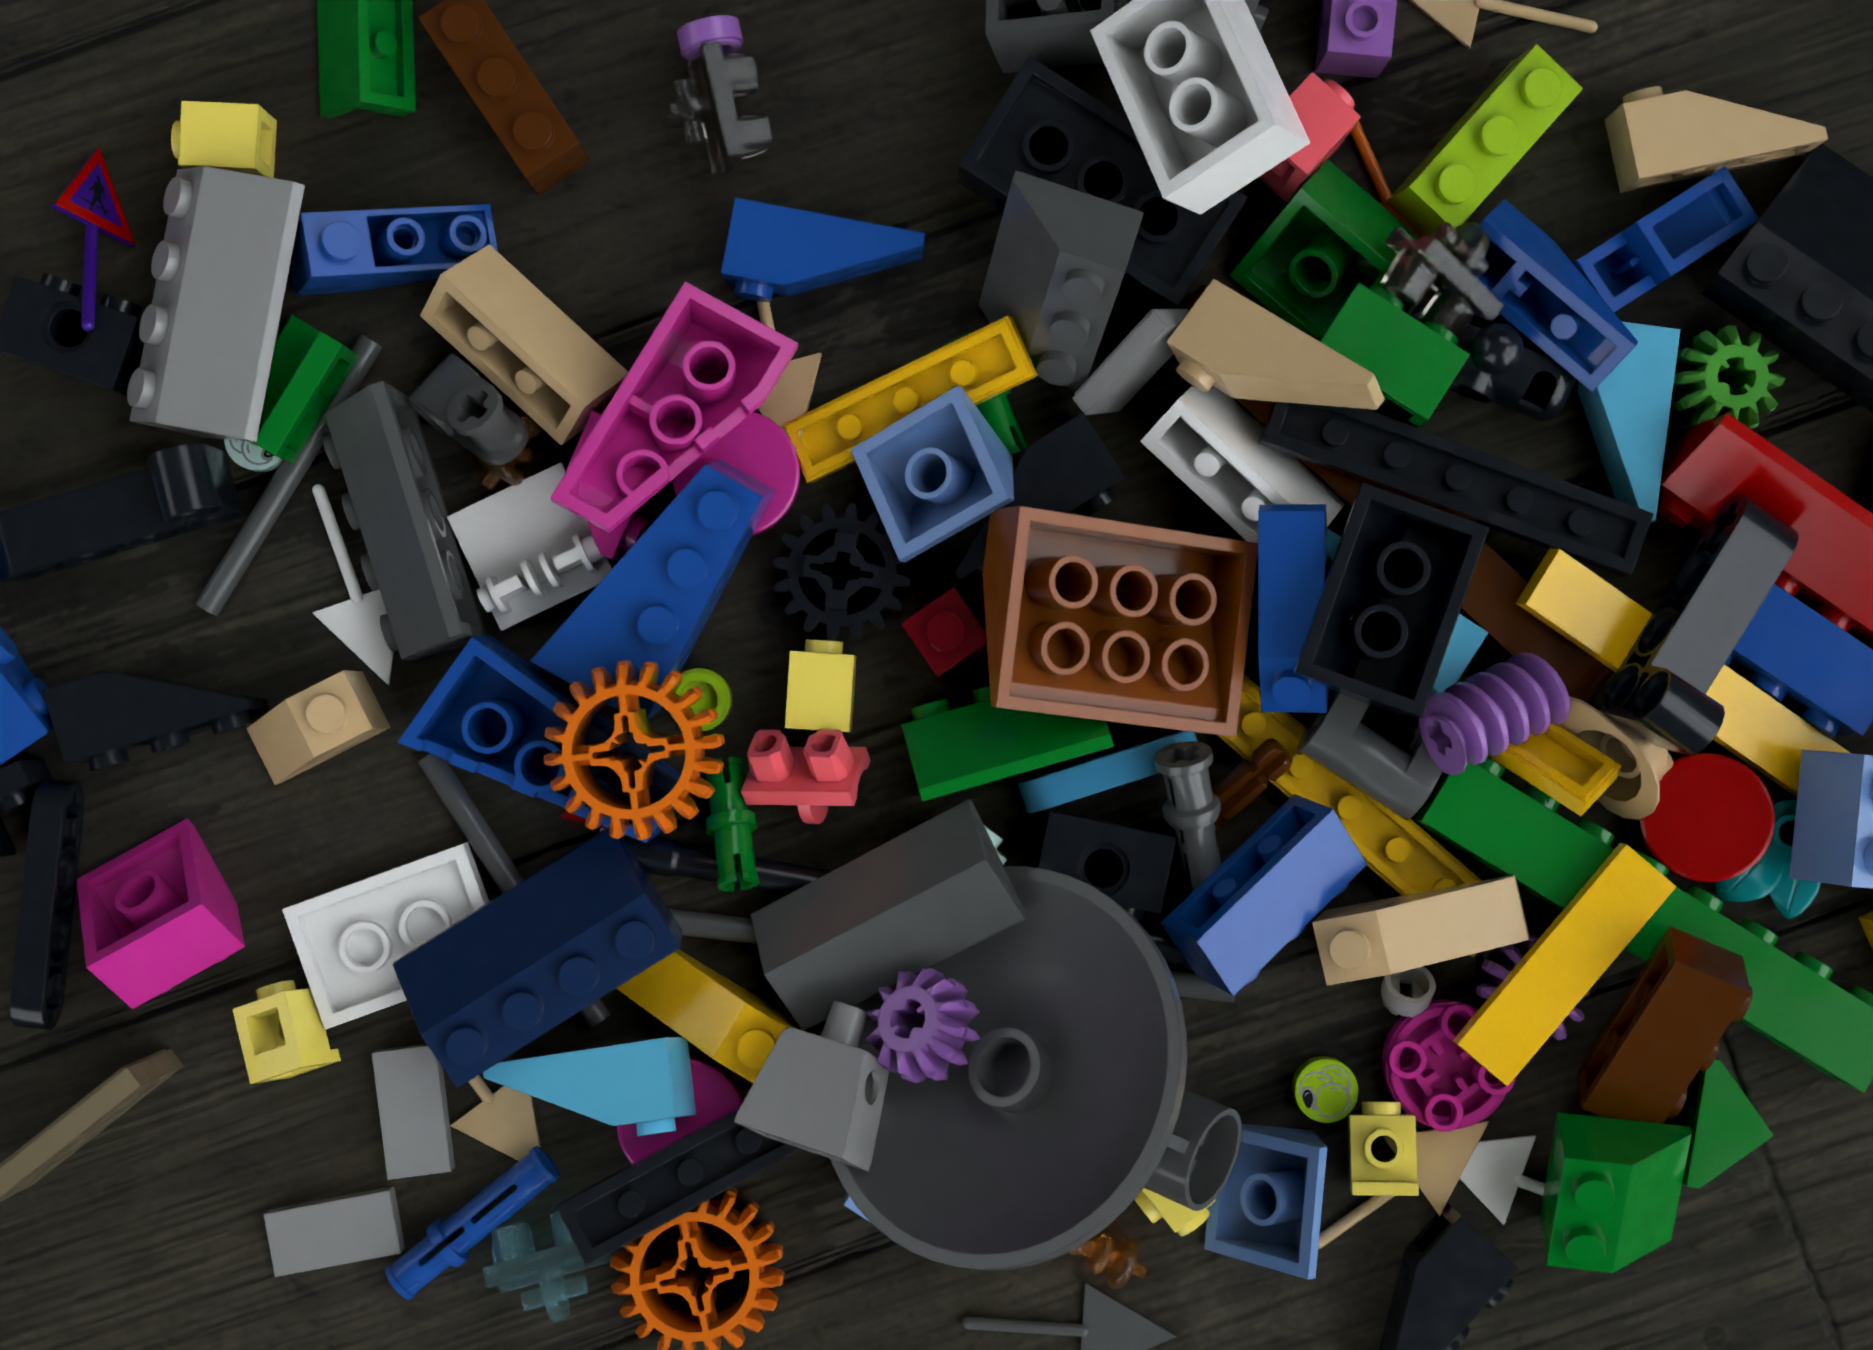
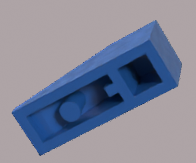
[721,197,925,302]
[1444,199,1638,392]
[1258,504,1330,713]

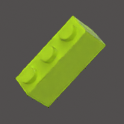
[1387,44,1583,244]

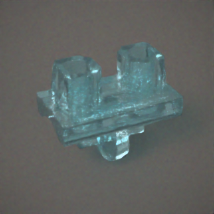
[483,1211,612,1323]

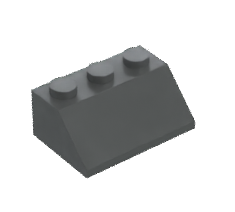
[978,171,1144,390]

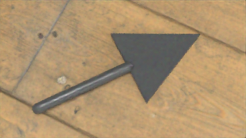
[962,1282,1177,1350]

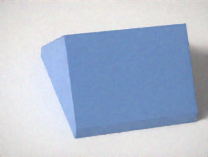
[851,385,1014,563]
[1204,1124,1327,1280]

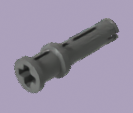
[1154,741,1221,897]

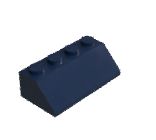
[392,827,682,1088]

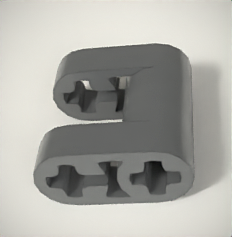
[1297,689,1443,820]

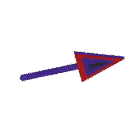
[51,148,135,331]

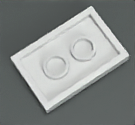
[282,842,489,1030]

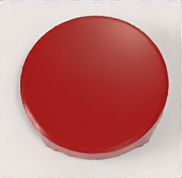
[1639,753,1775,883]

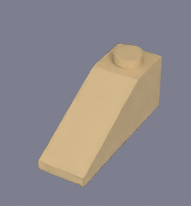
[1605,86,1828,193]
[1167,279,1385,410]
[1312,875,1530,986]

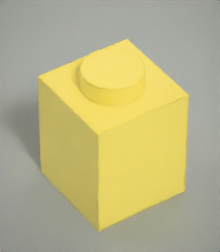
[171,101,277,178]
[785,639,857,732]

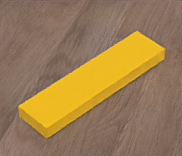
[782,316,1038,483]
[1452,843,1677,1087]

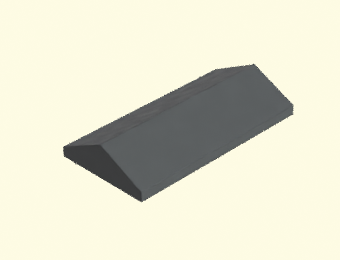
[750,800,1028,1031]

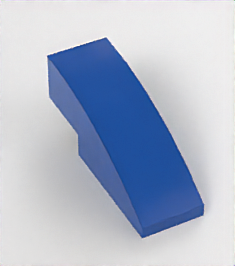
[1573,166,1759,312]

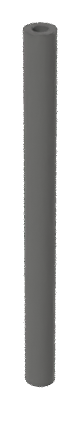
[195,334,383,616]
[418,754,611,1029]

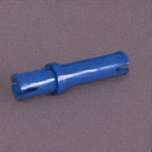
[385,1146,561,1300]

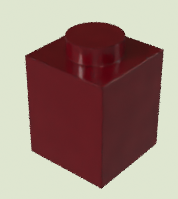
[901,587,987,678]

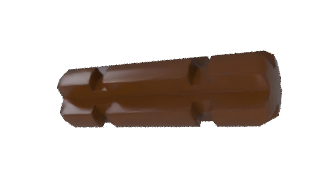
[1212,738,1293,833]

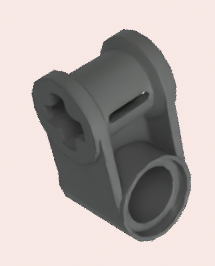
[407,353,529,465]

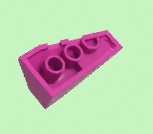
[550,282,798,533]

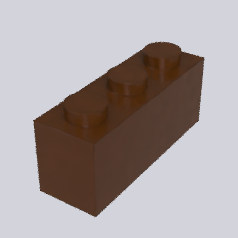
[418,0,591,195]
[1578,926,1753,1124]

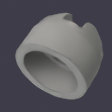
[1381,966,1436,1018]

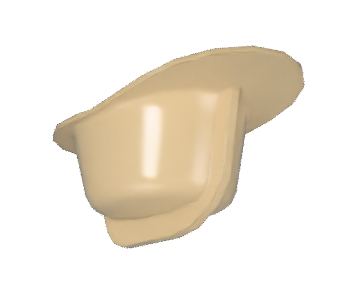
[1559,696,1674,820]

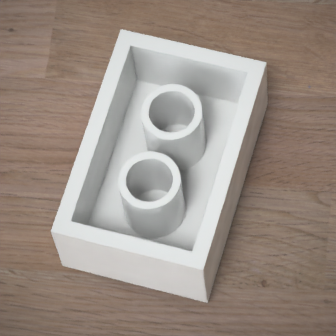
[1090,0,1310,215]

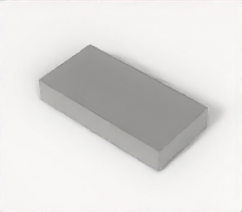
[1072,309,1189,415]
[372,1043,455,1180]
[263,1186,406,1277]

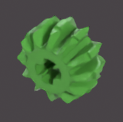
[1673,325,1786,429]

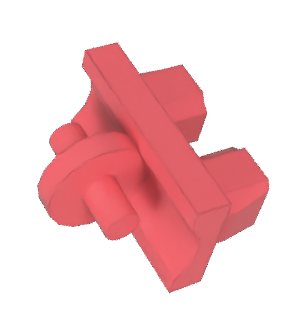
[741,730,871,824]

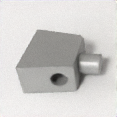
[734,1001,889,1171]

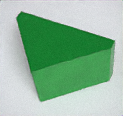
[1674,1058,1774,1189]

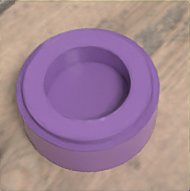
[676,15,744,61]

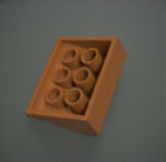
[982,506,1258,737]

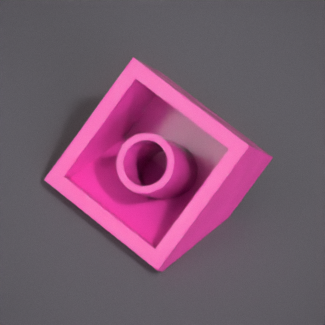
[76,818,245,1009]

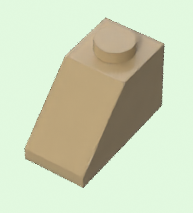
[246,670,391,785]

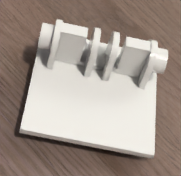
[447,462,612,631]

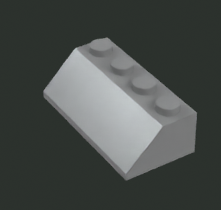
[127,166,305,442]

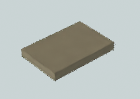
[0,1048,184,1202]

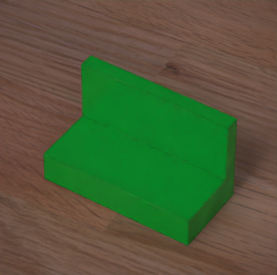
[317,0,416,119]
[252,315,360,464]

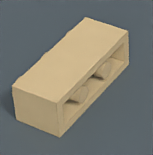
[420,244,628,446]

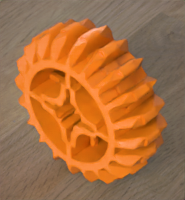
[544,660,725,840]
[610,1187,784,1350]

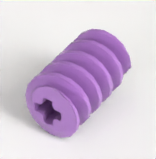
[1419,652,1570,776]

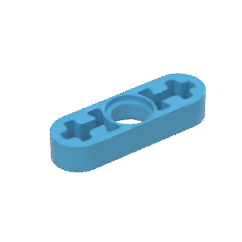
[1017,730,1198,814]

